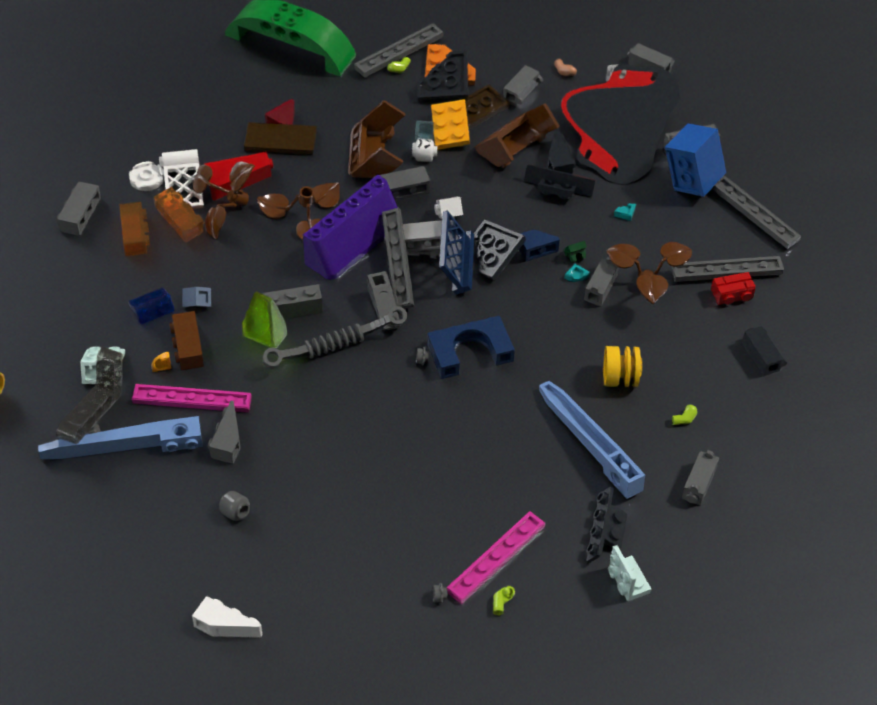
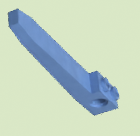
[539,381,645,499]
[38,416,203,459]

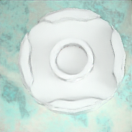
[129,162,165,191]

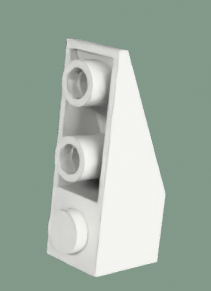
[192,596,262,637]

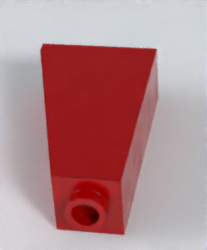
[204,152,274,201]

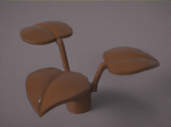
[193,162,255,239]
[257,183,340,240]
[606,242,692,304]

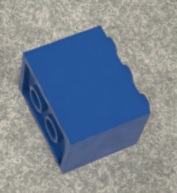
[665,123,726,197]

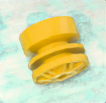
[603,346,642,387]

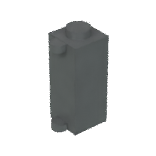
[628,43,674,77]
[503,65,543,107]
[584,257,619,306]
[682,450,719,506]

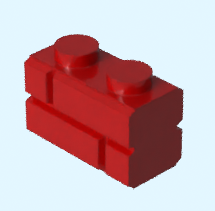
[711,272,756,305]

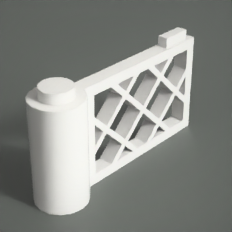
[159,149,204,212]

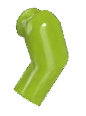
[672,405,697,425]
[493,586,515,615]

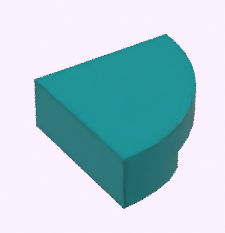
[614,203,636,221]
[564,264,590,282]

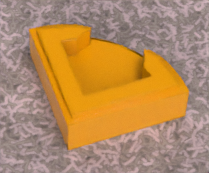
[151,352,172,372]

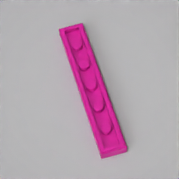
[132,384,252,413]
[447,511,545,605]

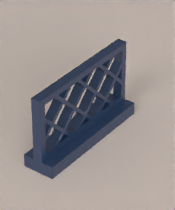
[439,210,474,295]

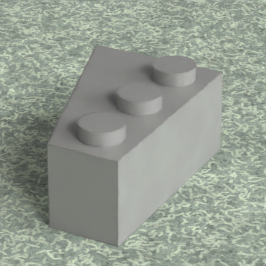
[403,220,442,259]

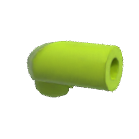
[387,57,411,73]

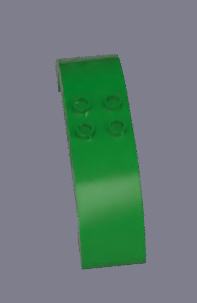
[225,0,356,76]

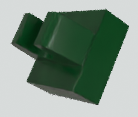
[563,240,587,263]

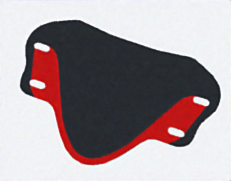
[561,64,680,184]

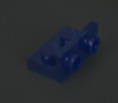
[128,287,174,324]

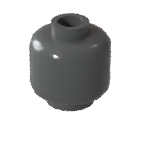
[219,491,250,521]

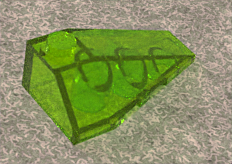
[242,291,287,348]

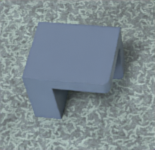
[182,287,211,307]

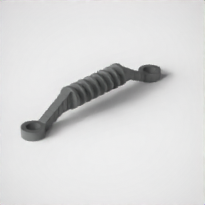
[262,306,407,368]

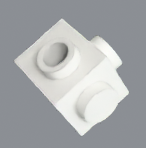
[434,197,463,219]

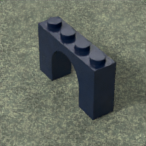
[427,316,515,379]

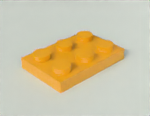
[431,99,470,150]

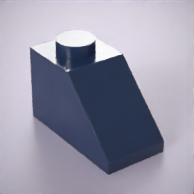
[519,230,560,262]

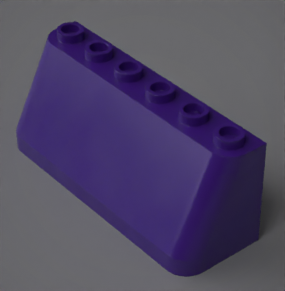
[303,175,398,280]

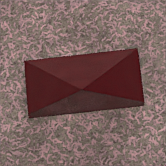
[265,99,295,125]

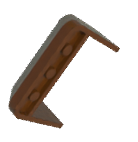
[348,100,405,178]
[475,103,560,168]

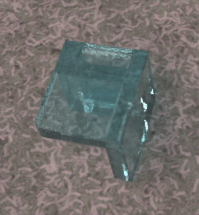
[415,120,434,143]

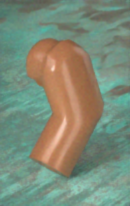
[554,59,577,76]

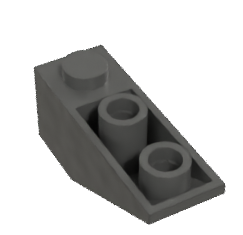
[368,271,401,331]
[208,400,241,464]

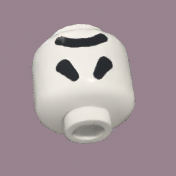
[412,139,437,162]

